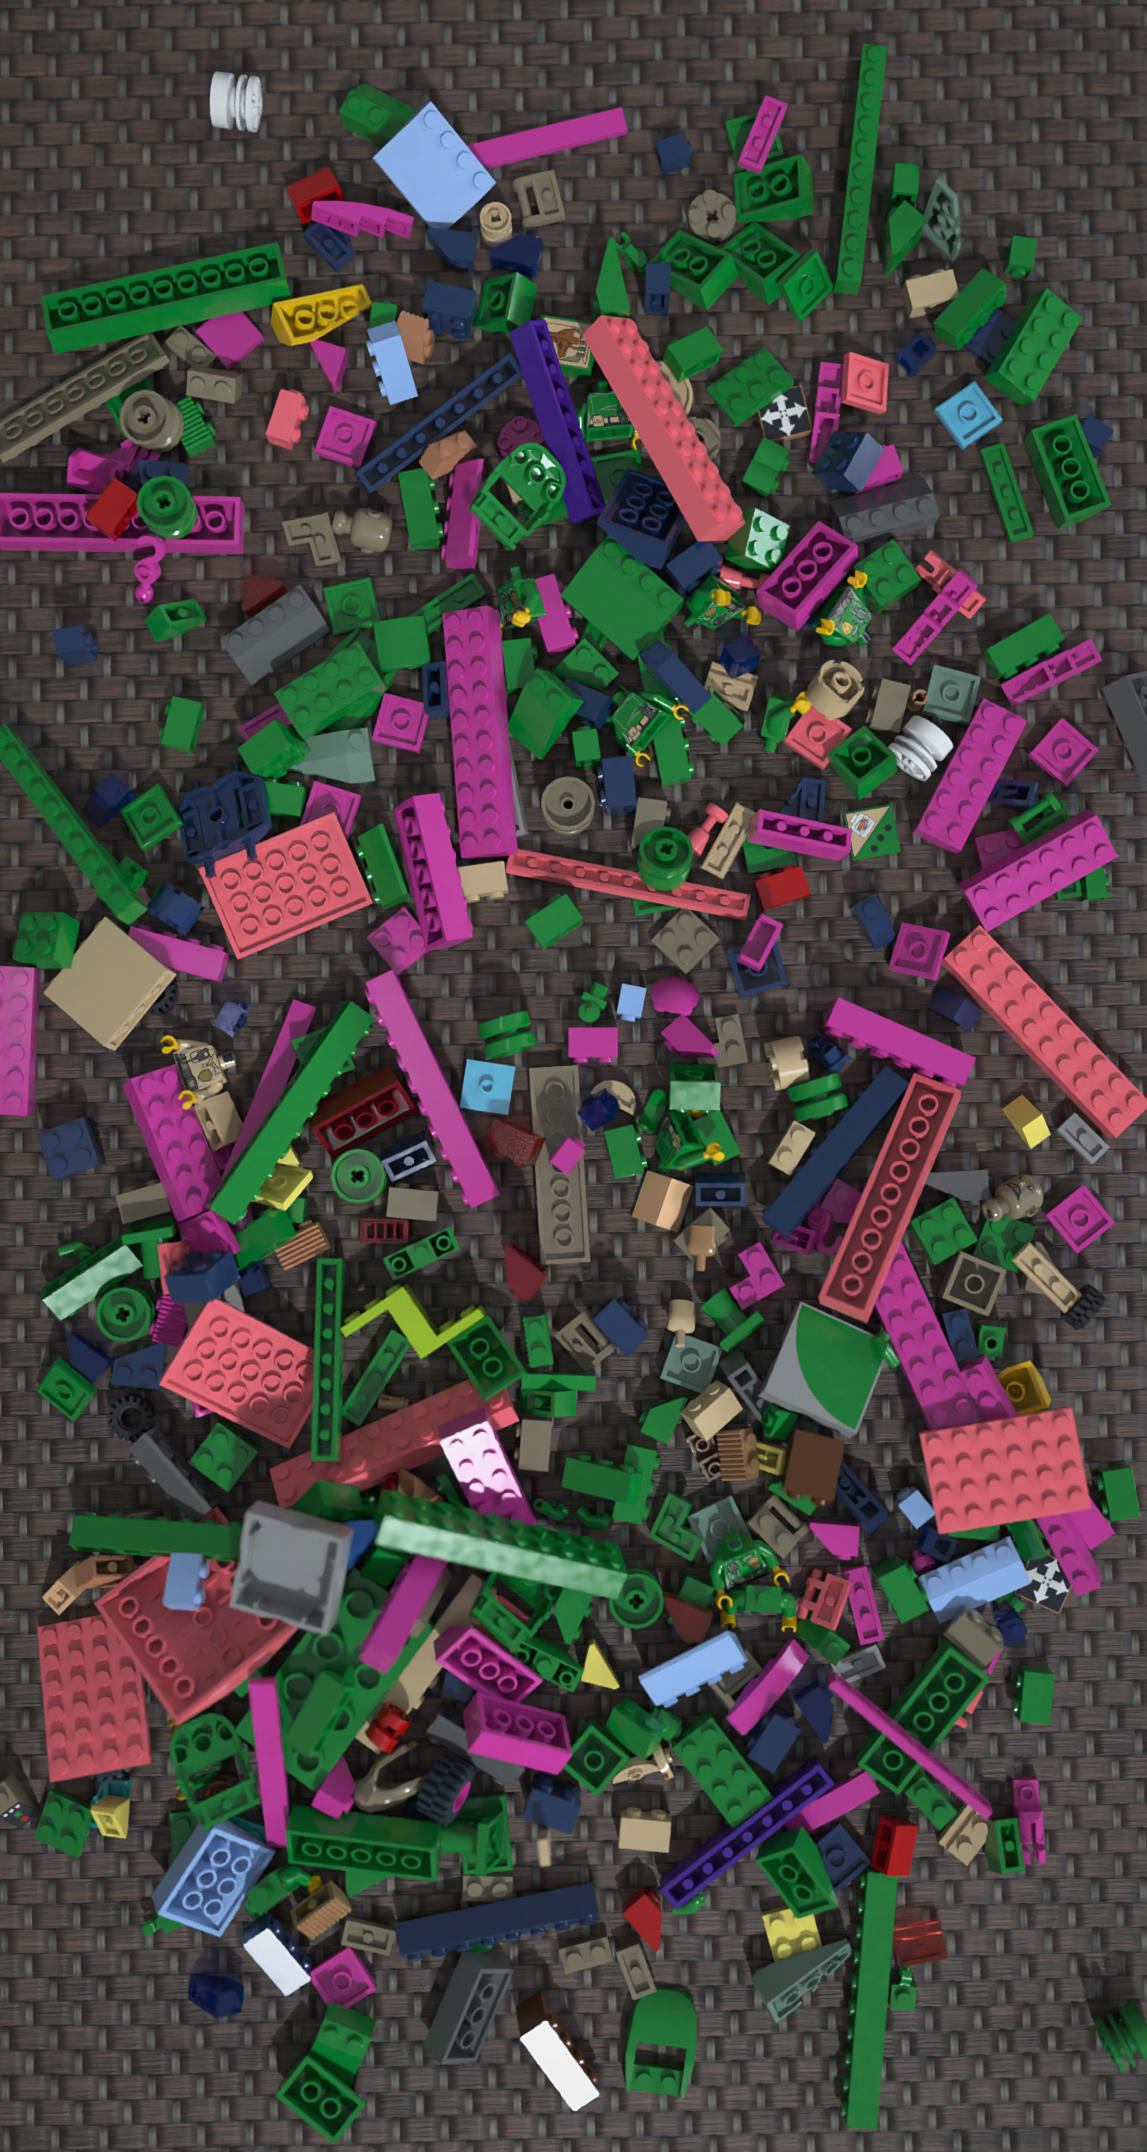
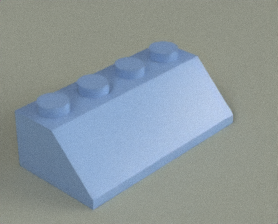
[918,1536,1031,1624]
[638,1631,748,1708]

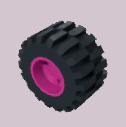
[417,1752,476,1826]

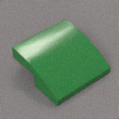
[373,616,432,673]

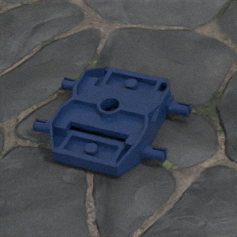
[177,761,272,878]

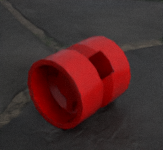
[364,1702,412,1752]

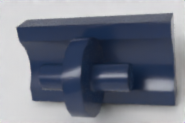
[808,1033,851,1074]

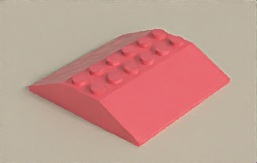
[94,1506,298,1725]

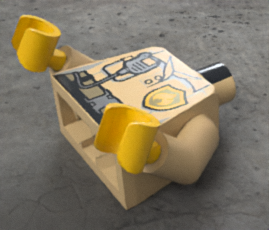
[160,1035,236,1109]

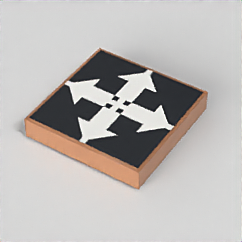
[757,385,813,443]
[1012,1554,1071,1614]

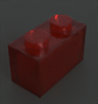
[484,1119,546,1168]

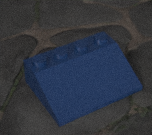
[597,468,687,570]

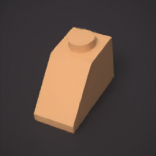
[42,1561,85,1615]

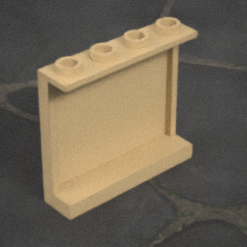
[44,917,177,1051]

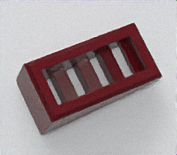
[360,1218,410,1244]

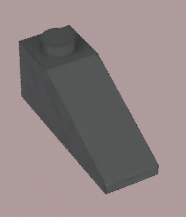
[925,1170,990,1205]
[718,1349,769,1426]

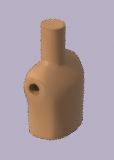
[688,1224,716,1271]

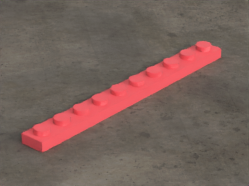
[506,849,751,921]

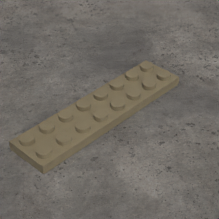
[0,333,170,463]
[529,1065,590,1265]

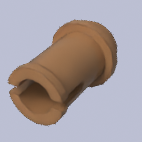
[906,689,928,712]
[378,1393,410,1412]

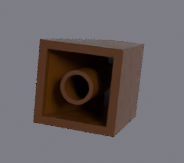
[780,1429,845,1506]

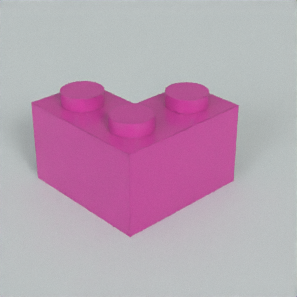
[727,1241,785,1310]

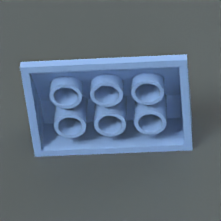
[372,101,496,230]
[152,1819,275,1937]

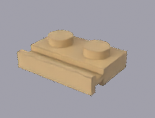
[704,662,759,711]
[937,1802,993,1865]

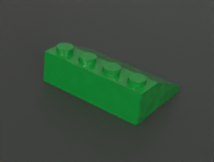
[561,535,684,661]

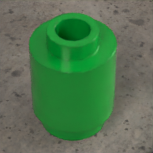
[648,1705,683,1742]

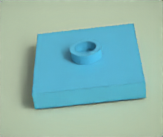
[934,381,1003,450]
[460,1059,516,1115]

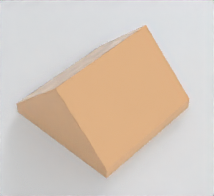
[631,1170,694,1232]

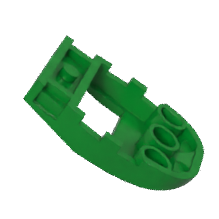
[467,443,566,551]
[325,629,402,732]
[468,1571,563,1653]
[170,1713,261,1830]
[624,1987,698,2099]

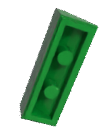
[521,1371,596,1391]

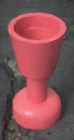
[719,564,770,596]
[687,803,728,856]

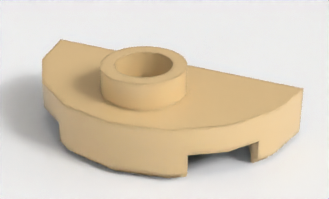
[590,1080,636,1115]
[653,1742,675,1780]
[612,1757,660,1784]

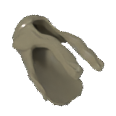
[352,1741,428,1813]

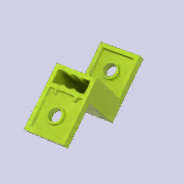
[341,1283,486,1359]

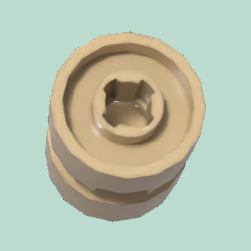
[480,202,512,248]

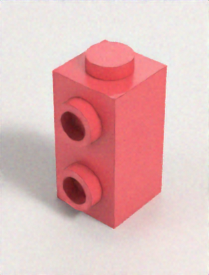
[266,389,309,450]

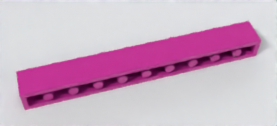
[960,1355,1102,1596]

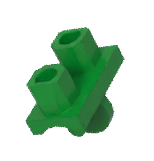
[578,982,608,1023]

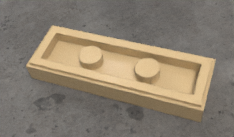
[701,803,755,879]
[1010,1242,1083,1313]
[537,1823,551,1866]

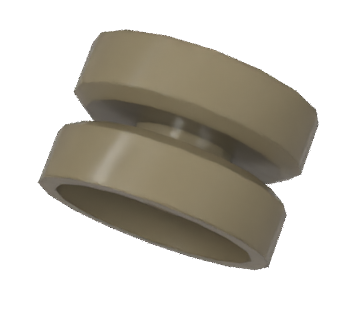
[120,390,184,453]
[541,776,595,836]

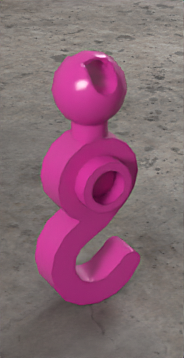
[134,532,166,603]
[808,1198,844,1257]

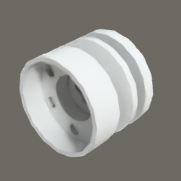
[210,71,262,132]
[887,715,953,781]

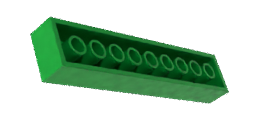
[41,242,292,354]
[373,1490,627,1599]

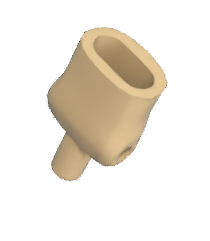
[667,1299,695,1348]

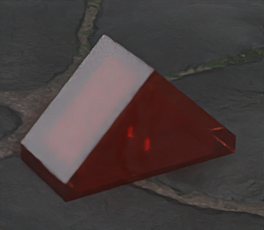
[241,574,287,618]

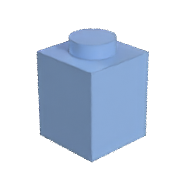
[616,984,647,1022]
[894,1486,935,1529]

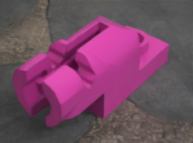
[1011,1777,1046,1865]

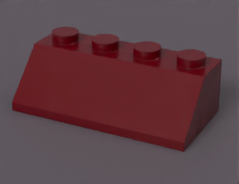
[307,1063,418,1159]
[504,1241,549,1302]

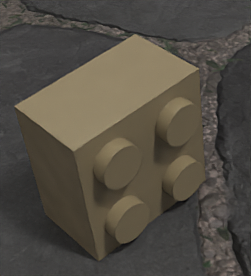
[937,1251,1007,1317]

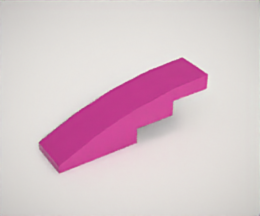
[311,201,414,239]
[809,362,843,463]
[892,569,979,665]
[1001,639,1102,706]
[726,1639,809,1735]
[784,1769,880,1832]

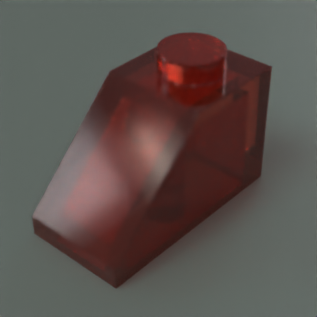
[663,1592,713,1644]

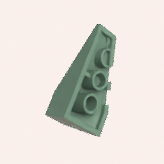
[922,178,961,261]
[287,728,376,784]
[750,1939,852,2023]

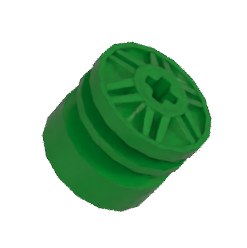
[1094,2001,1147,2073]

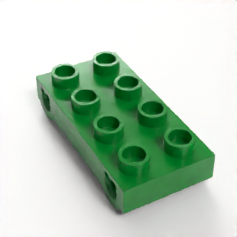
[234,1562,437,1792]

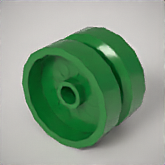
[137,475,198,540]
[636,827,693,891]
[476,1011,538,1060]
[786,1073,849,1122]
[331,1149,388,1204]
[96,1285,158,1342]
[609,1566,664,1629]

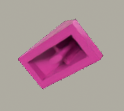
[310,340,349,392]
[771,1226,818,1256]

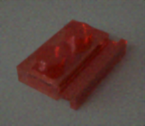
[893,1918,948,1968]

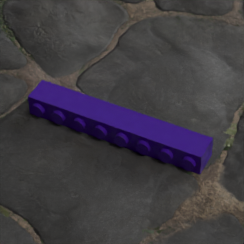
[509,320,606,524]
[659,1755,834,1910]

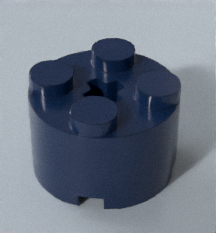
[147,880,204,936]

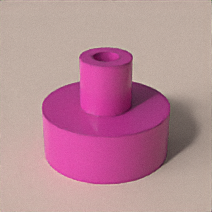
[910,1550,936,1576]

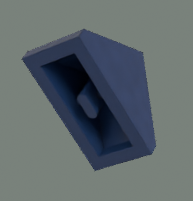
[988,779,1038,813]
[927,987,982,1033]

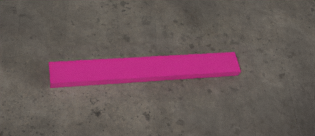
[467,107,627,169]
[221,999,317,1181]
[828,1671,992,1820]
[249,1678,291,1847]

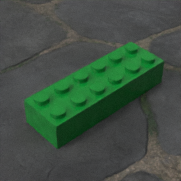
[856,1638,991,1795]
[285,1805,442,1882]

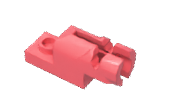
[915,550,986,619]

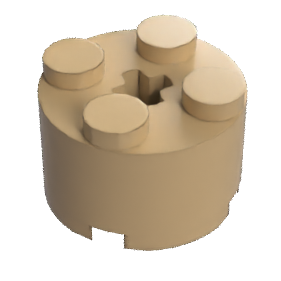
[805,660,864,721]
[764,1036,810,1091]

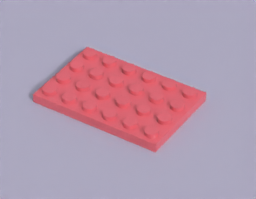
[199,812,373,960]
[158,1298,314,1449]
[919,1406,1091,1534]
[37,1615,152,1782]

